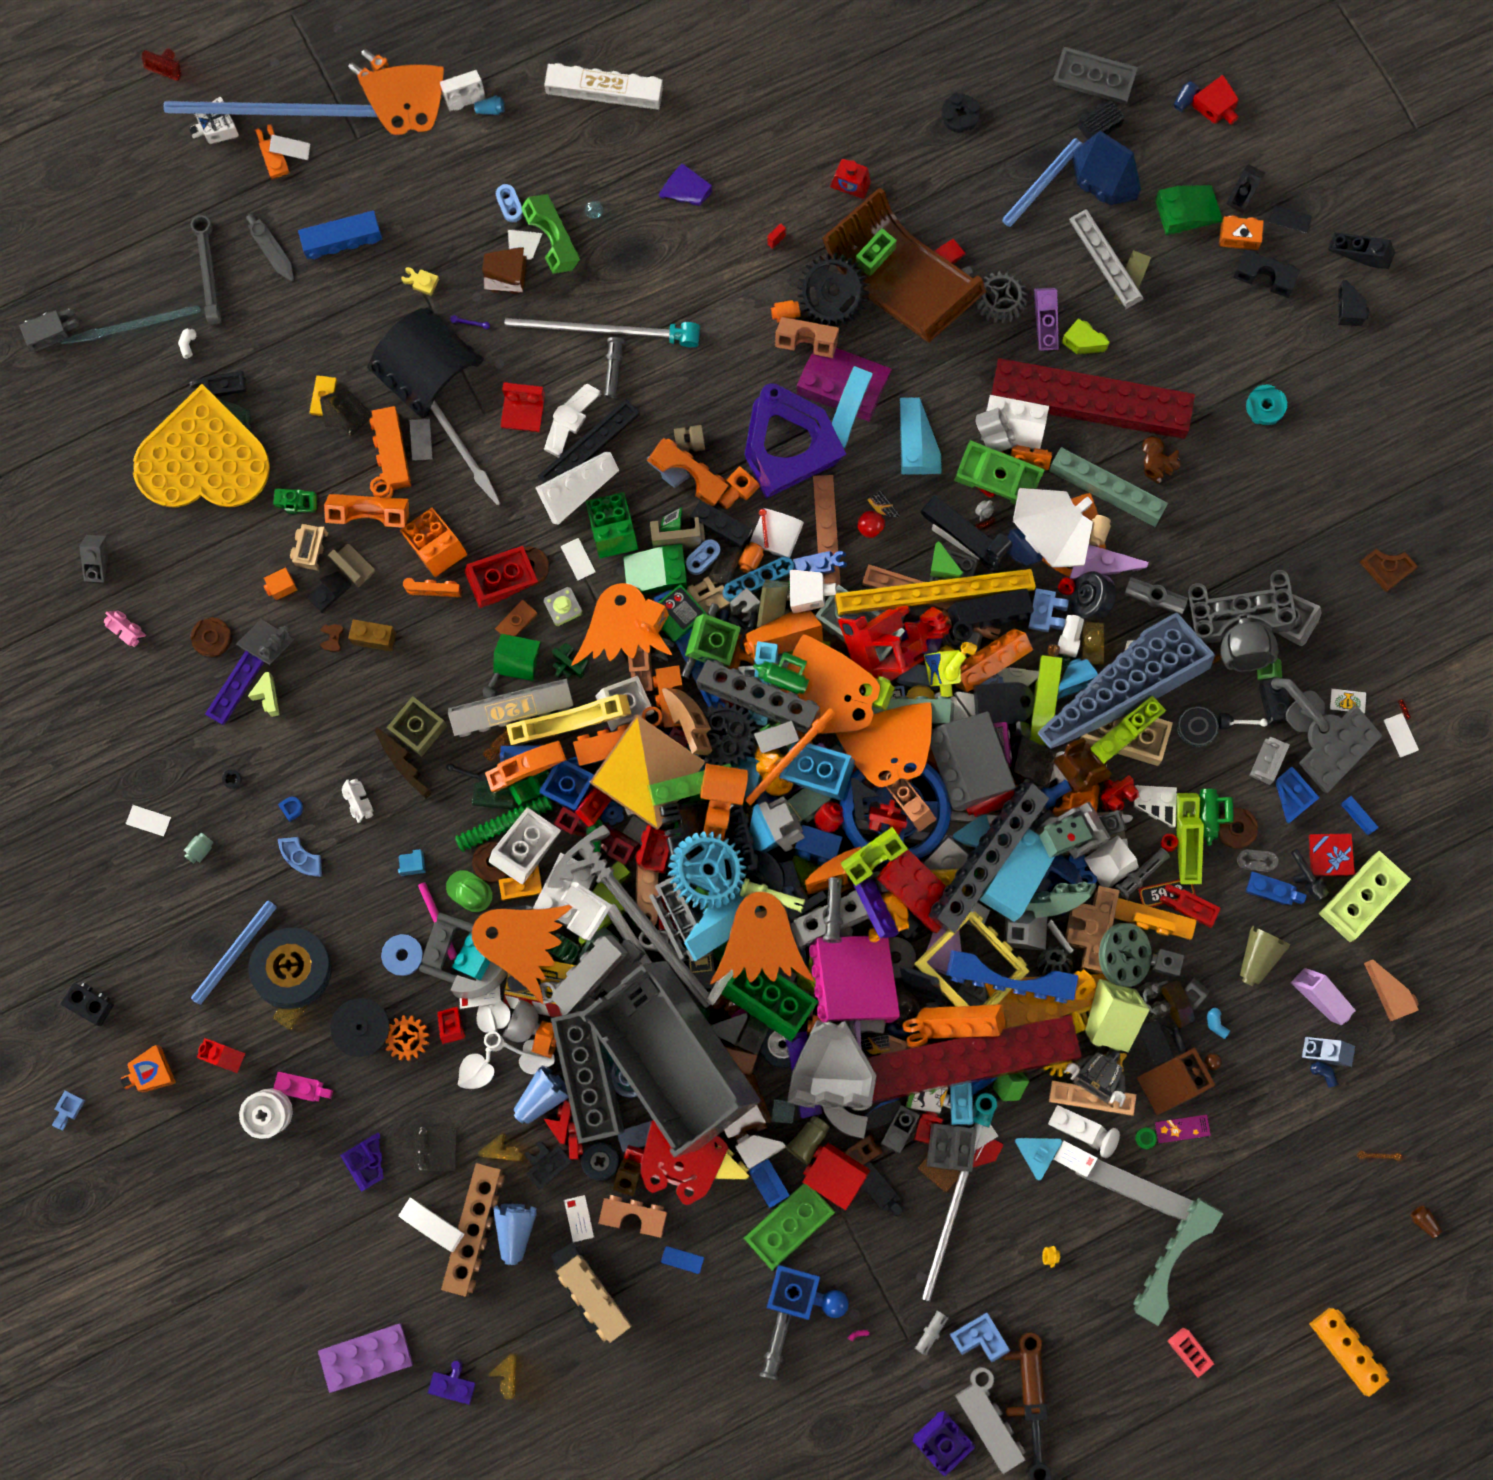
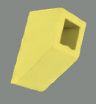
[715,1146,749,1180]

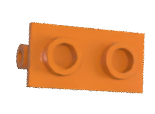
[1011,445,1052,470]

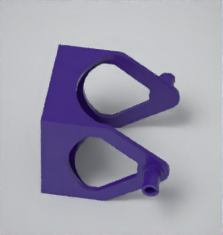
[744,383,847,499]

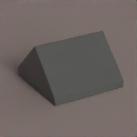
[711,1013,748,1047]

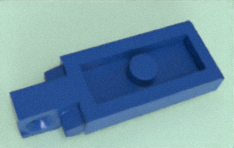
[1246,872,1307,905]

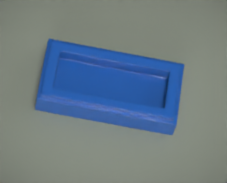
[1341,796,1379,835]

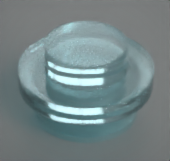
[584,201,604,218]

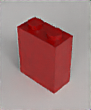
[803,1143,871,1211]

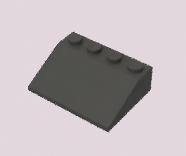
[930,711,1016,811]

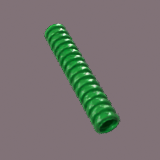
[455,795,553,852]

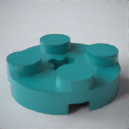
[1246,385,1287,425]

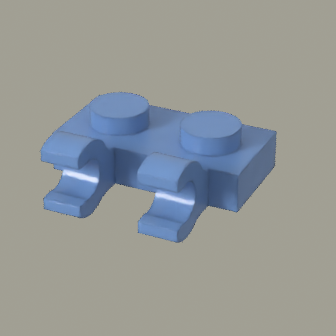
[1028,588,1069,632]

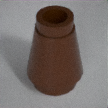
[1410,1205,1442,1238]

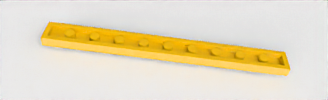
[835,569,1036,615]

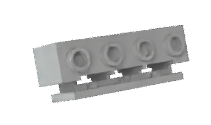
[649,876,713,963]
[790,890,869,950]

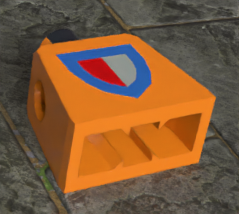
[121,1045,176,1092]

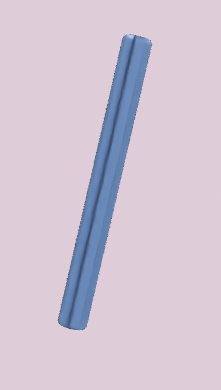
[1003,138,1082,227]
[191,901,276,1005]

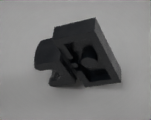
[524,1141,572,1190]

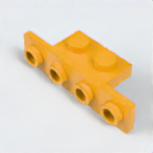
[1114,898,1196,940]

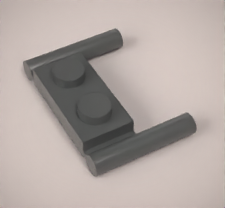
[419,913,474,983]

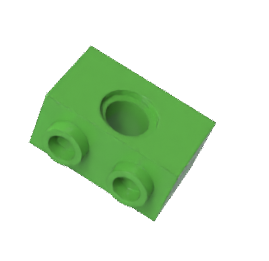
[856,228,897,276]

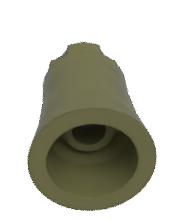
[785,1116,830,1165]

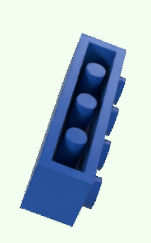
[298,210,382,259]

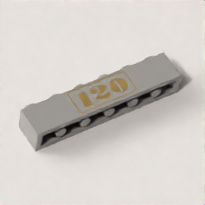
[448,678,573,737]

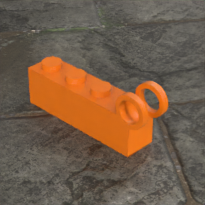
[370,406,411,498]
[573,707,663,766]
[903,1004,1006,1047]

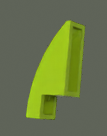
[1029,655,1062,746]
[1176,793,1204,884]
[579,861,631,947]

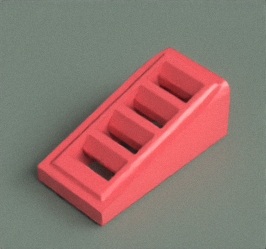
[1168,1328,1214,1378]

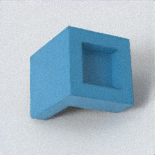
[398,849,426,876]

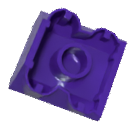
[913,1411,975,1476]

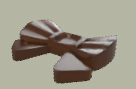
[320,624,344,652]

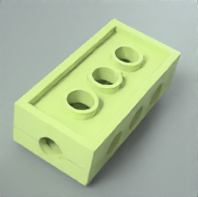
[1319,851,1411,942]

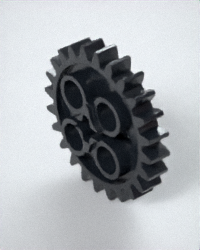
[698,702,758,768]

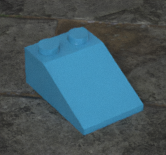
[779,741,855,801]

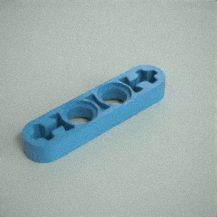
[723,557,794,602]

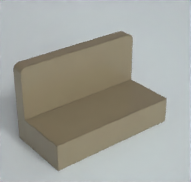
[328,544,375,587]

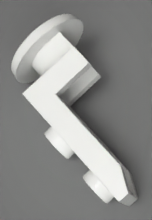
[1048,1105,1120,1158]

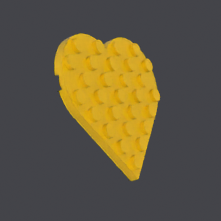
[133,384,270,507]

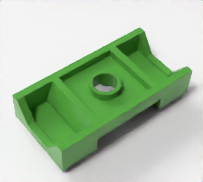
[954,440,1045,505]

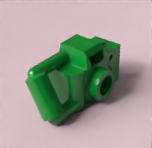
[273,489,317,514]

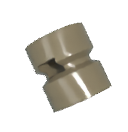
[674,425,705,452]

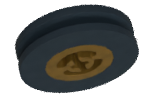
[249,928,331,1009]

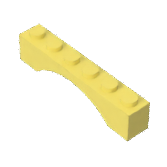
[506,694,631,745]

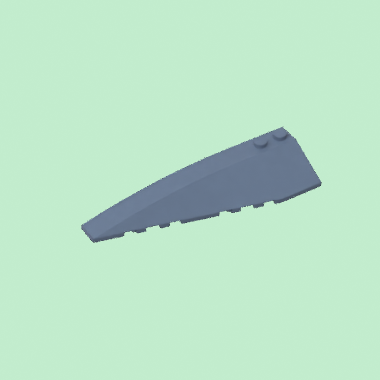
[1038,612,1215,749]

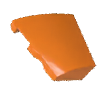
[1053,784,1100,816]

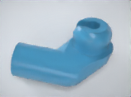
[1207,1008,1230,1039]

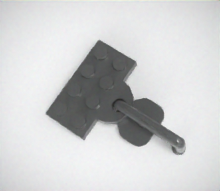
[1271,678,1382,793]

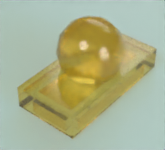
[1082,622,1104,664]

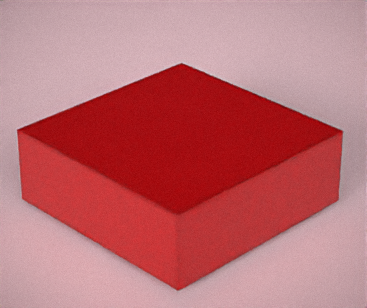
[767,224,786,249]

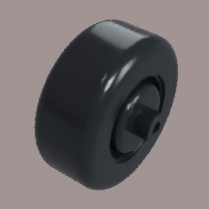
[1070,571,1116,622]

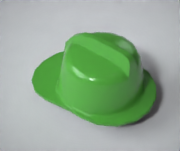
[446,871,492,912]

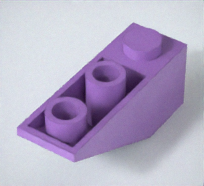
[1034,288,1059,351]

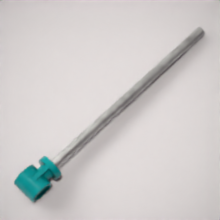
[505,318,700,348]
[922,1093,997,1301]

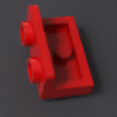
[636,825,673,874]

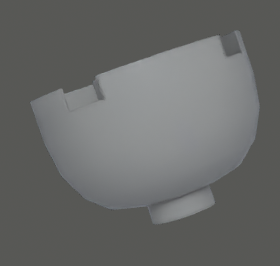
[503,999,540,1042]

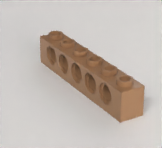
[441,1163,505,1296]

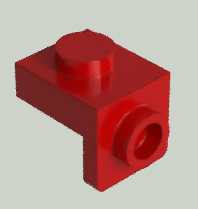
[914,1111,943,1144]

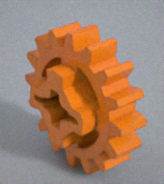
[385,1015,430,1061]

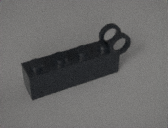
[946,589,1034,647]

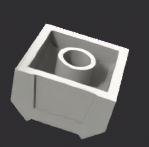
[1277,594,1321,646]

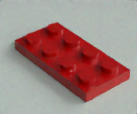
[876,850,954,933]

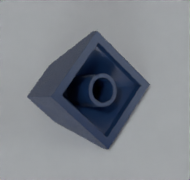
[1035,855,1083,916]

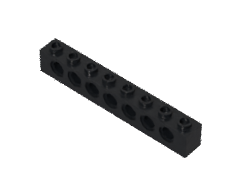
[928,782,1050,933]

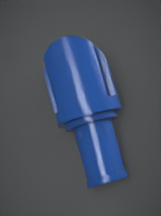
[1041,779,1072,808]

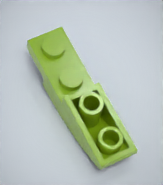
[1090,696,1166,764]

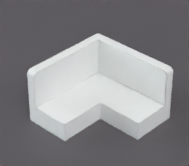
[561,882,612,941]

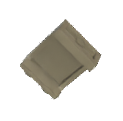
[650,517,705,550]

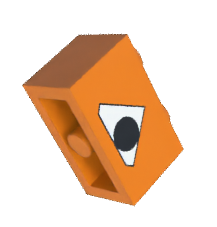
[1219,215,1263,251]

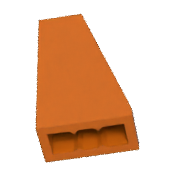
[744,610,823,661]

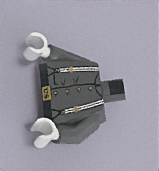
[1064,1049,1126,1107]

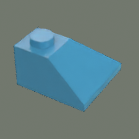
[1057,659,1098,699]
[749,804,779,852]

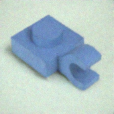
[52,1091,85,1131]

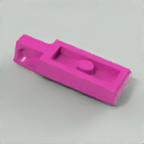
[273,1072,333,1102]

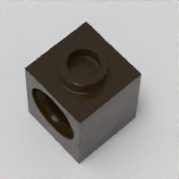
[613,1158,641,1196]

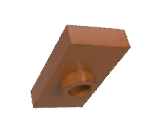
[495,600,538,637]

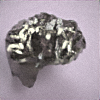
[893,990,920,1027]

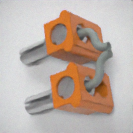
[349,49,389,85]

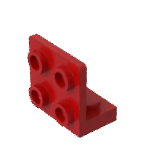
[501,383,545,432]

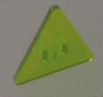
[792,856,820,898]

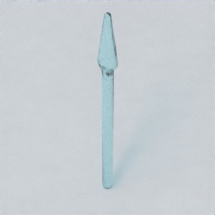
[60,306,200,344]

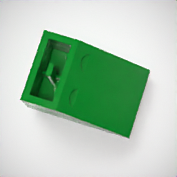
[585,492,638,559]

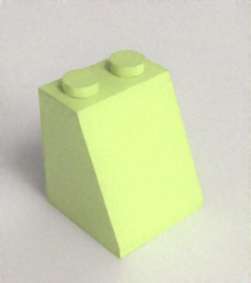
[1085,979,1150,1052]

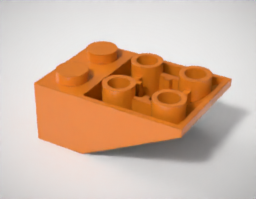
[400,508,468,577]

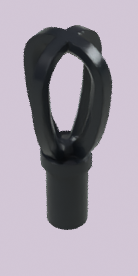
[739,612,759,652]

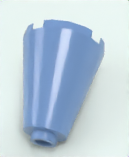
[514,1065,568,1124]
[494,1204,537,1265]

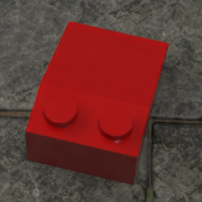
[465,546,538,608]

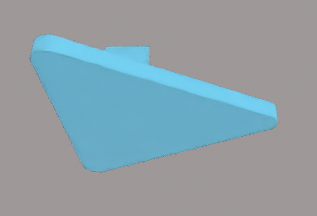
[952,814,990,853]
[1015,1138,1062,1180]

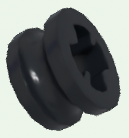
[222,769,242,789]

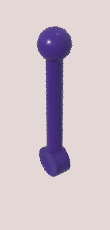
[450,315,490,330]

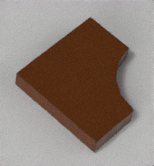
[1360,549,1418,593]

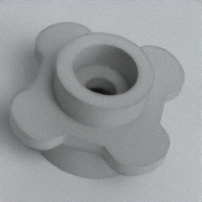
[975,500,994,522]

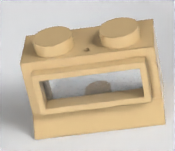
[290,524,328,571]

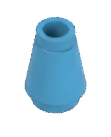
[474,95,504,115]

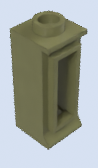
[1114,250,1151,304]

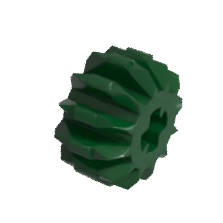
[545,933,581,965]

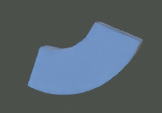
[278,837,322,877]

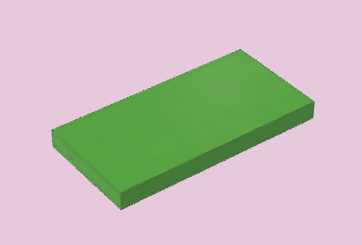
[744,1183,835,1270]

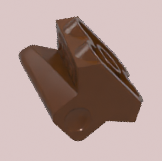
[482,247,527,294]

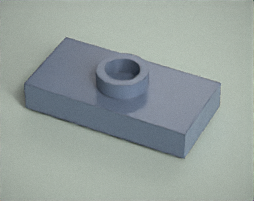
[618,1121,652,1153]

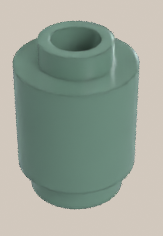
[183,833,214,864]

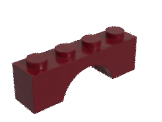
[554,806,640,865]

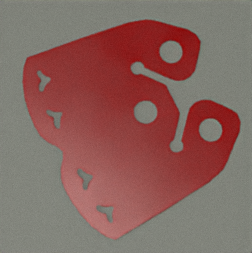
[641,1120,728,1205]

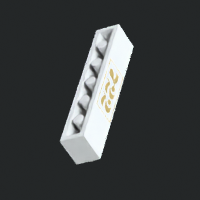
[544,64,663,110]

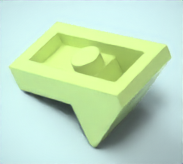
[248,672,280,717]

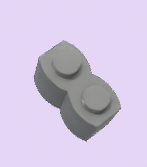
[976,407,1015,452]

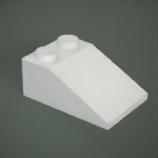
[489,807,561,885]

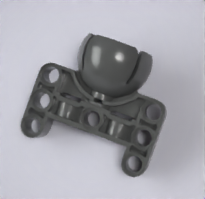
[1188,570,1296,672]

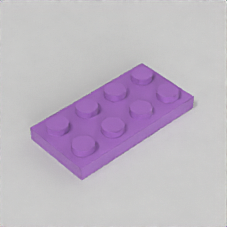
[318,1323,413,1393]

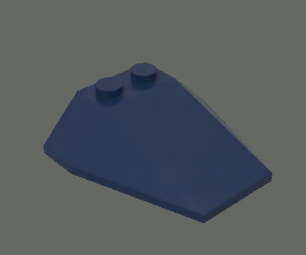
[1072,131,1141,205]

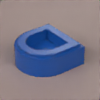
[278,797,303,822]

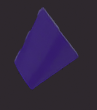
[659,163,712,206]
[340,1133,383,1192]

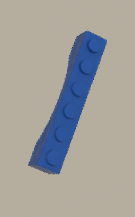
[946,951,1078,1004]

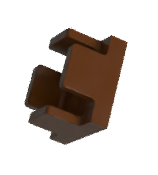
[1054,738,1112,793]

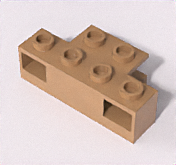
[1065,886,1119,974]

